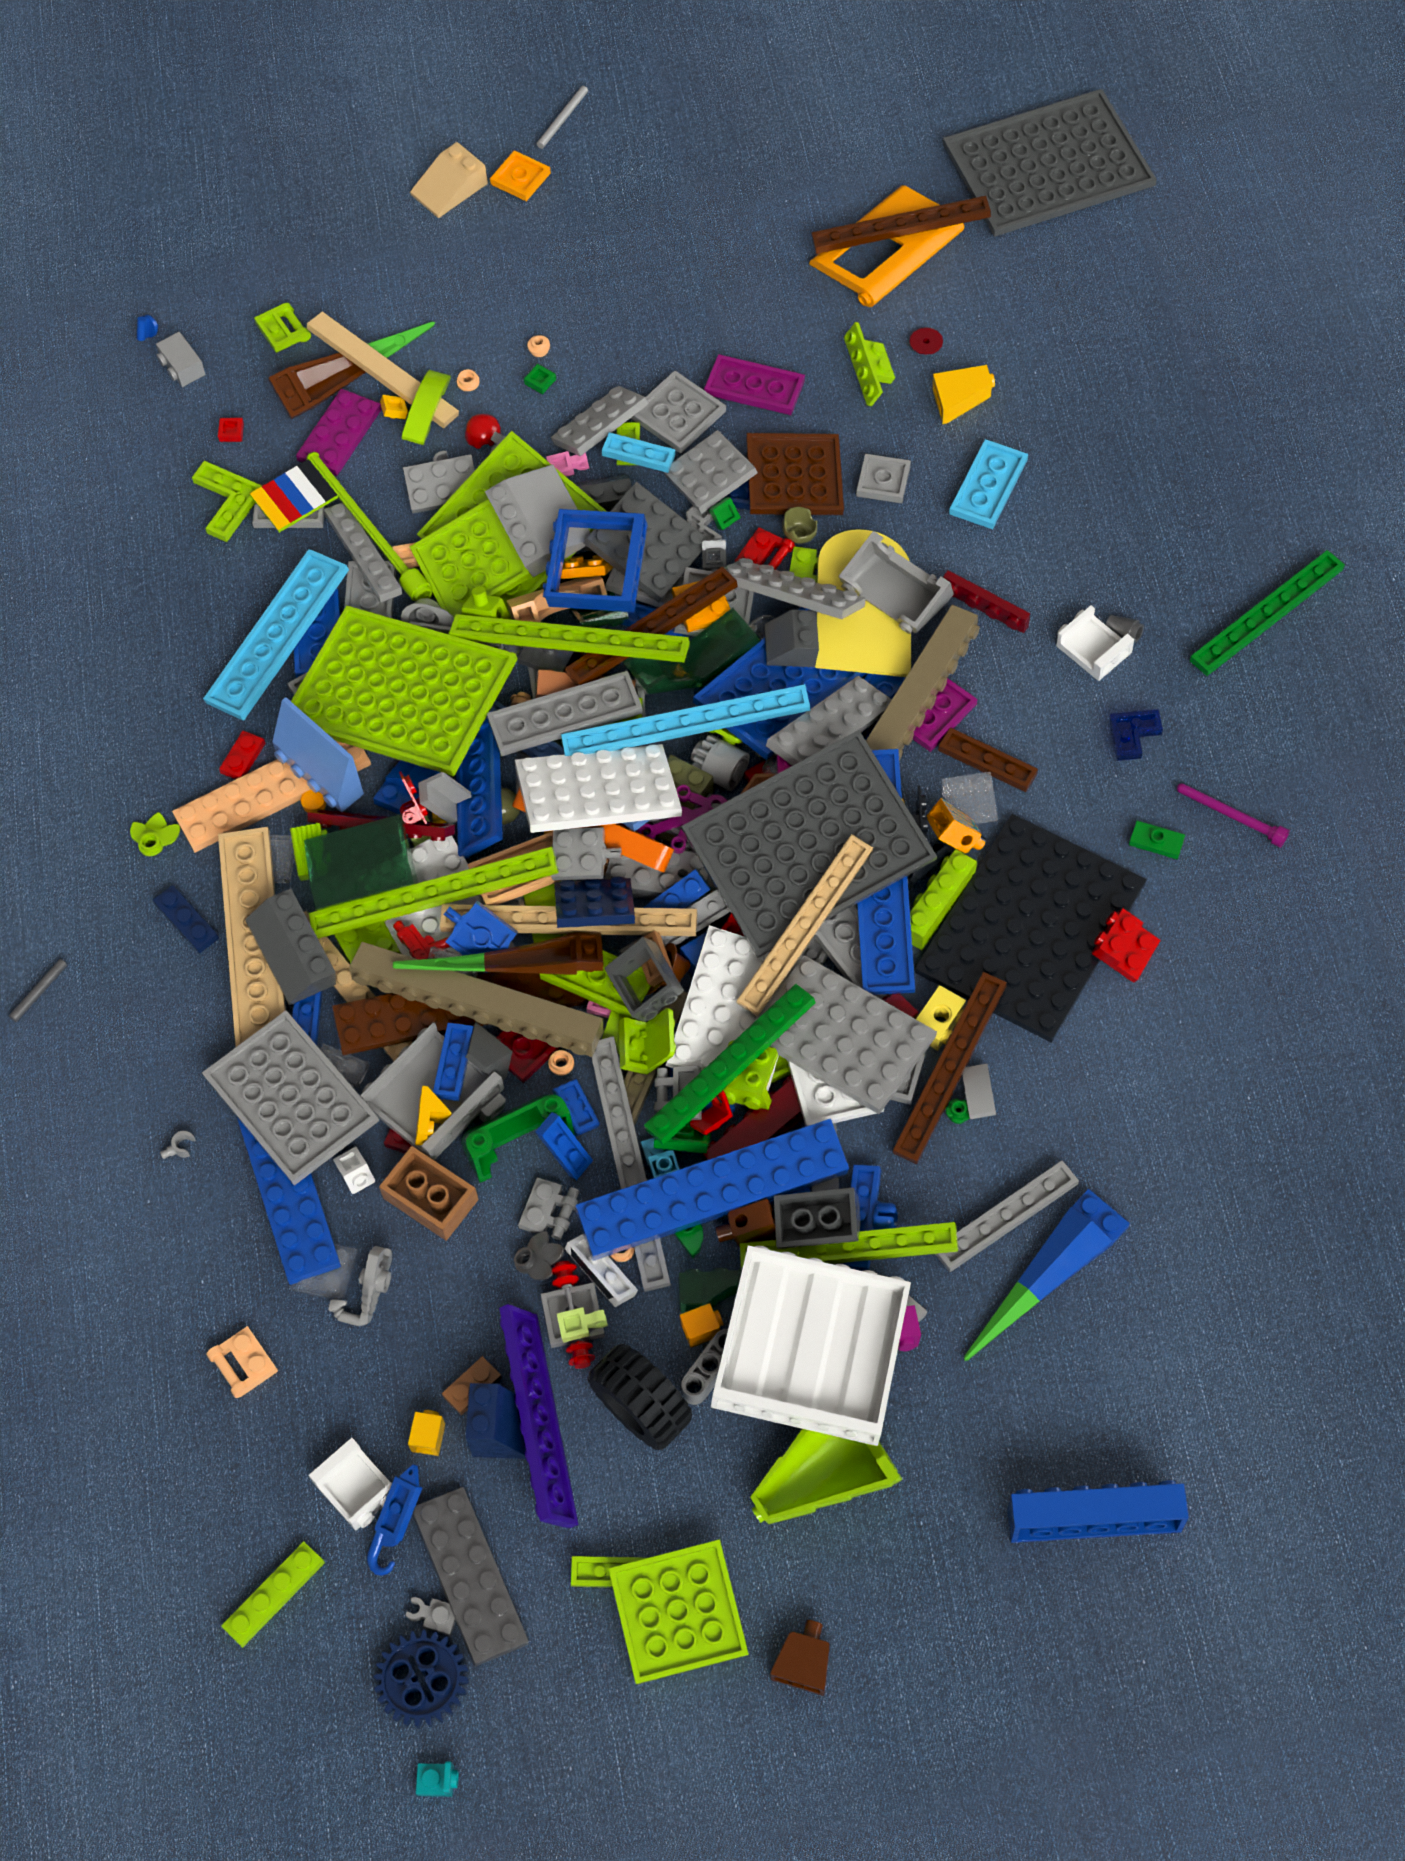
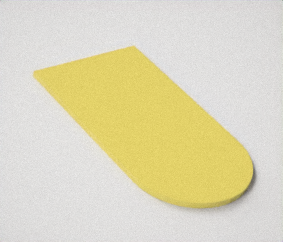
[815,529,911,677]

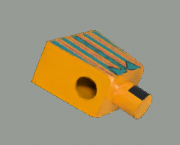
[926,798,986,853]

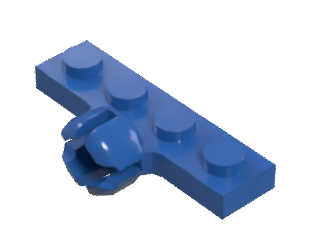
[841,1165,898,1271]

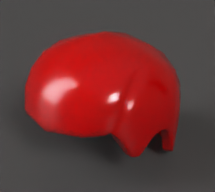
[465,414,501,449]

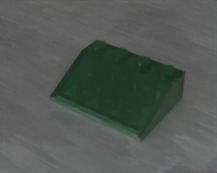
[304,814,418,910]

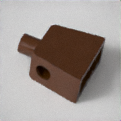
[716,1199,776,1248]
[770,1620,830,1696]

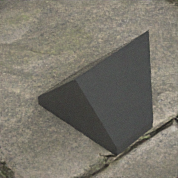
[465,1022,512,1081]

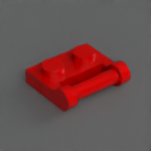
[735,527,795,570]

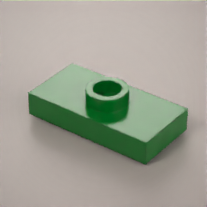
[1129,821,1185,860]

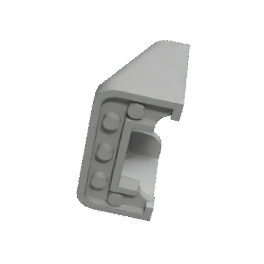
[839,531,953,634]

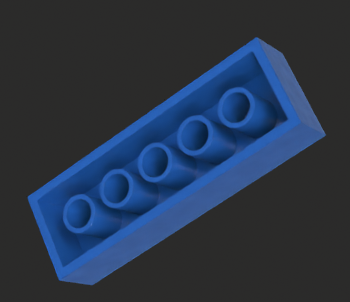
[1007,1480,1189,1543]

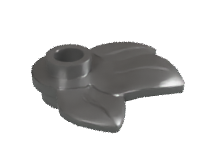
[514,1231,565,1280]

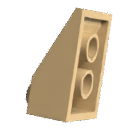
[410,142,488,218]

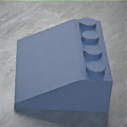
[272,697,364,812]

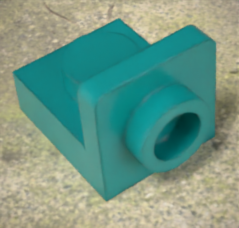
[416,1761,459,1797]

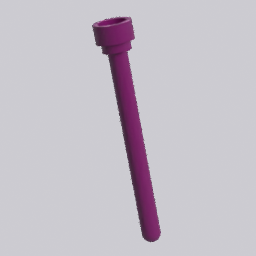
[1177,783,1290,848]

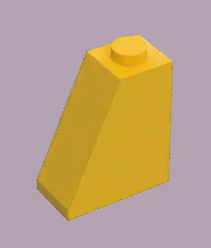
[932,365,995,424]

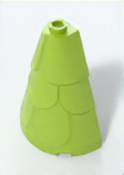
[750,1429,903,1524]

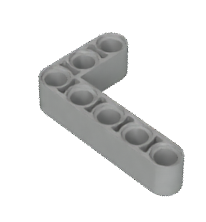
[681,1329,728,1405]

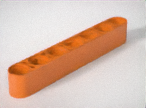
[512,787,674,872]

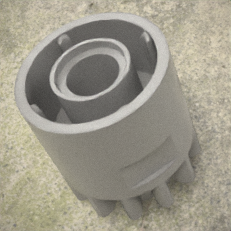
[691,735,750,791]

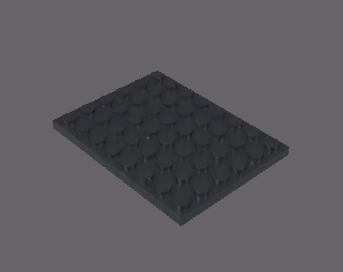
[915,814,1147,1043]

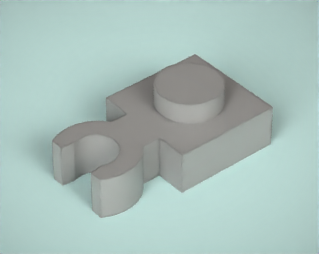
[406,1597,456,1637]

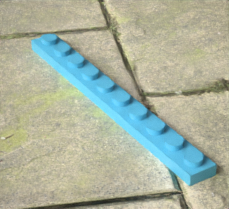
[561,684,810,756]

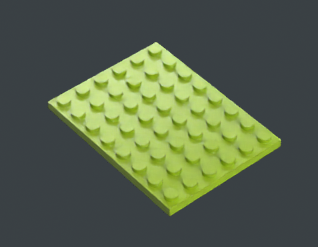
[291,605,518,776]

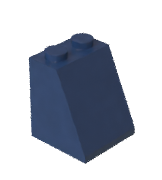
[466,1383,526,1459]

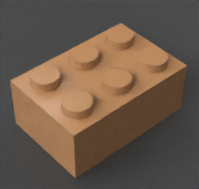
[379,1146,479,1241]

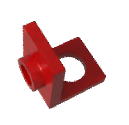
[689,1090,733,1135]

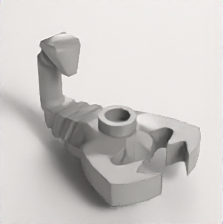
[328,1246,392,1326]

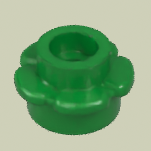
[946,1098,970,1124]

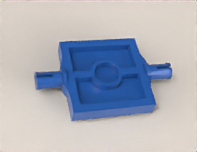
[443,901,518,973]

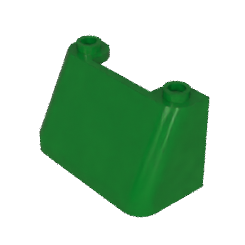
[461,1094,575,1183]

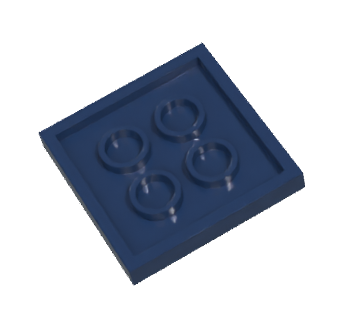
[554,877,635,928]

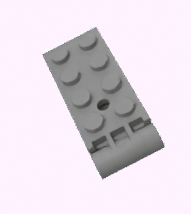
[605,851,717,906]

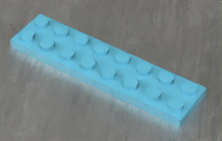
[203,549,349,721]

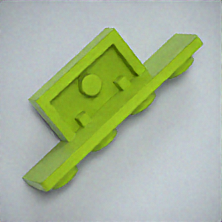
[844,322,895,406]

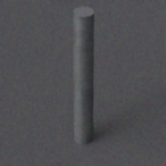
[9,959,67,1022]

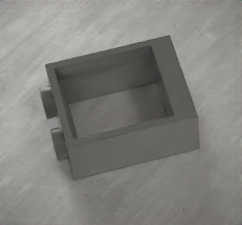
[604,937,684,1022]

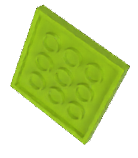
[410,499,532,618]
[608,1539,749,1685]

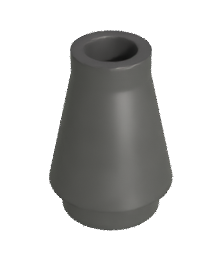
[1106,615,1144,642]

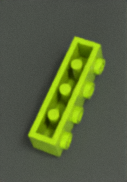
[910,849,977,951]

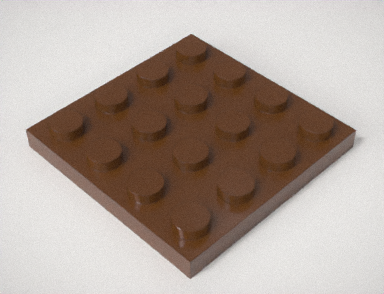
[746,433,844,515]

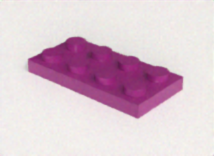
[704,354,805,416]
[296,389,382,476]

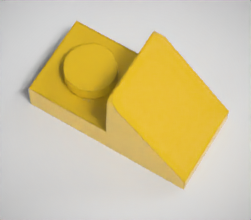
[415,1086,451,1145]

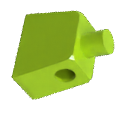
[462,586,512,620]

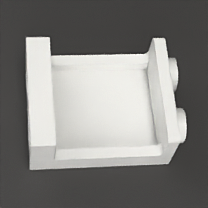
[1056,605,1135,681]
[309,1438,392,1531]

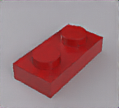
[219,731,266,780]

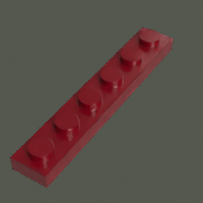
[307,809,455,841]

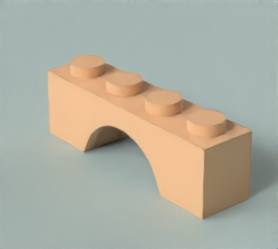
[506,576,607,623]

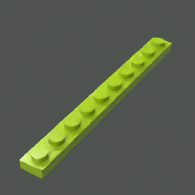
[449,614,690,662]
[309,847,559,939]

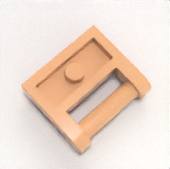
[206,1326,278,1398]

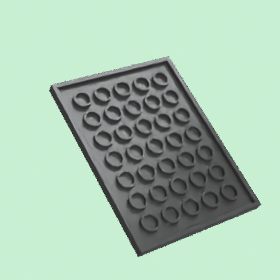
[943,89,1157,237]
[681,730,937,958]

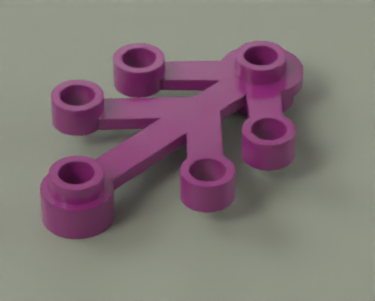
[636,785,727,854]

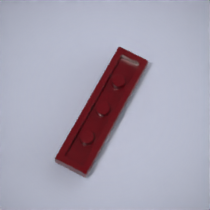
[943,570,1030,633]

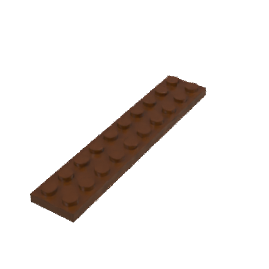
[332,972,589,1056]

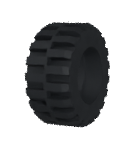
[588,1344,692,1450]

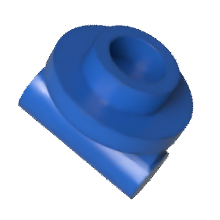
[137,315,158,341]

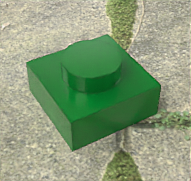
[524,364,556,394]
[708,497,741,530]

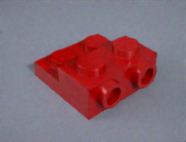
[1092,908,1160,983]

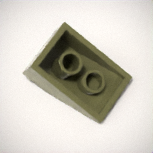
[644,755,714,847]

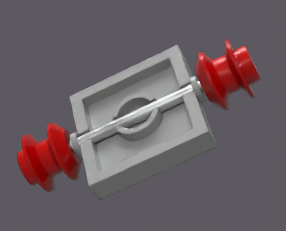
[541,1261,605,1369]

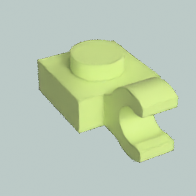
[557,1307,608,1343]

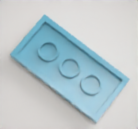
[949,439,1028,530]

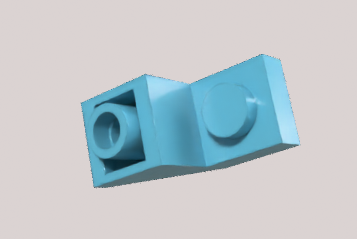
[641,1138,680,1178]

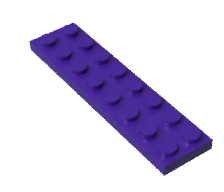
[499,1304,579,1528]

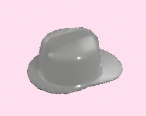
[401,598,454,627]

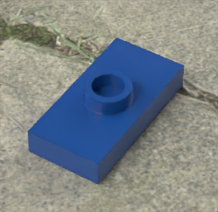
[552,1079,600,1137]

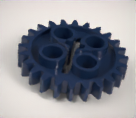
[374,1630,469,1729]

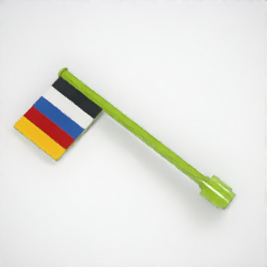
[250,452,432,601]

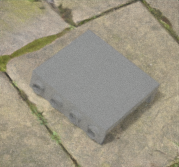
[360,1023,504,1160]

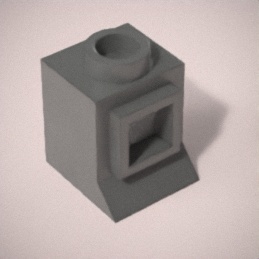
[702,540,726,572]

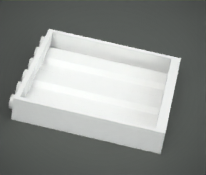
[711,1245,911,1446]

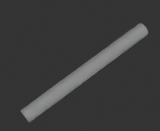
[536,86,588,149]

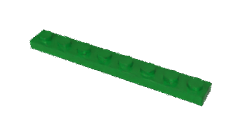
[1190,550,1345,676]
[644,984,816,1145]

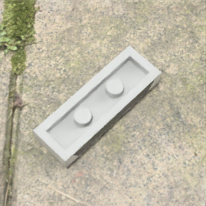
[564,1234,638,1307]

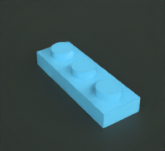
[602,432,675,473]

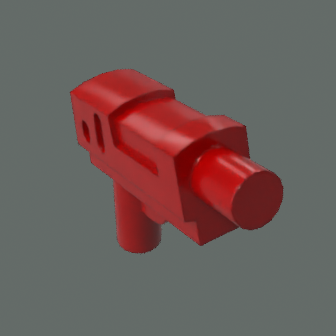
[393,921,451,960]

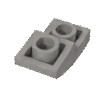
[962,1064,996,1119]

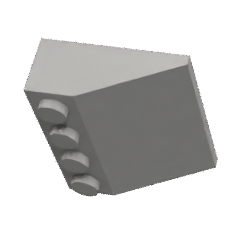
[485,465,591,577]

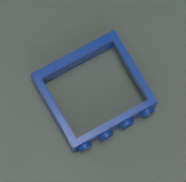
[543,509,648,612]

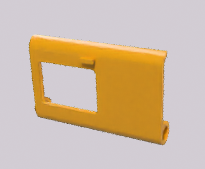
[809,185,964,307]

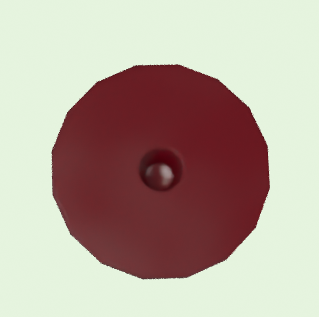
[909,327,943,355]

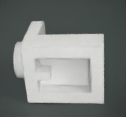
[333,1147,375,1194]

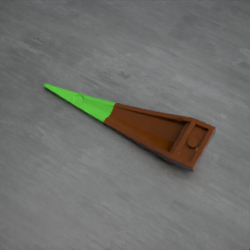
[268,322,435,419]
[393,933,603,975]

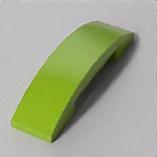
[402,370,451,445]

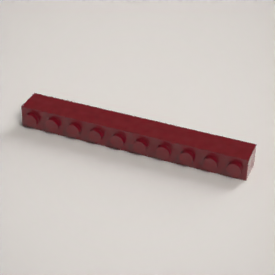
[703,994,918,1161]

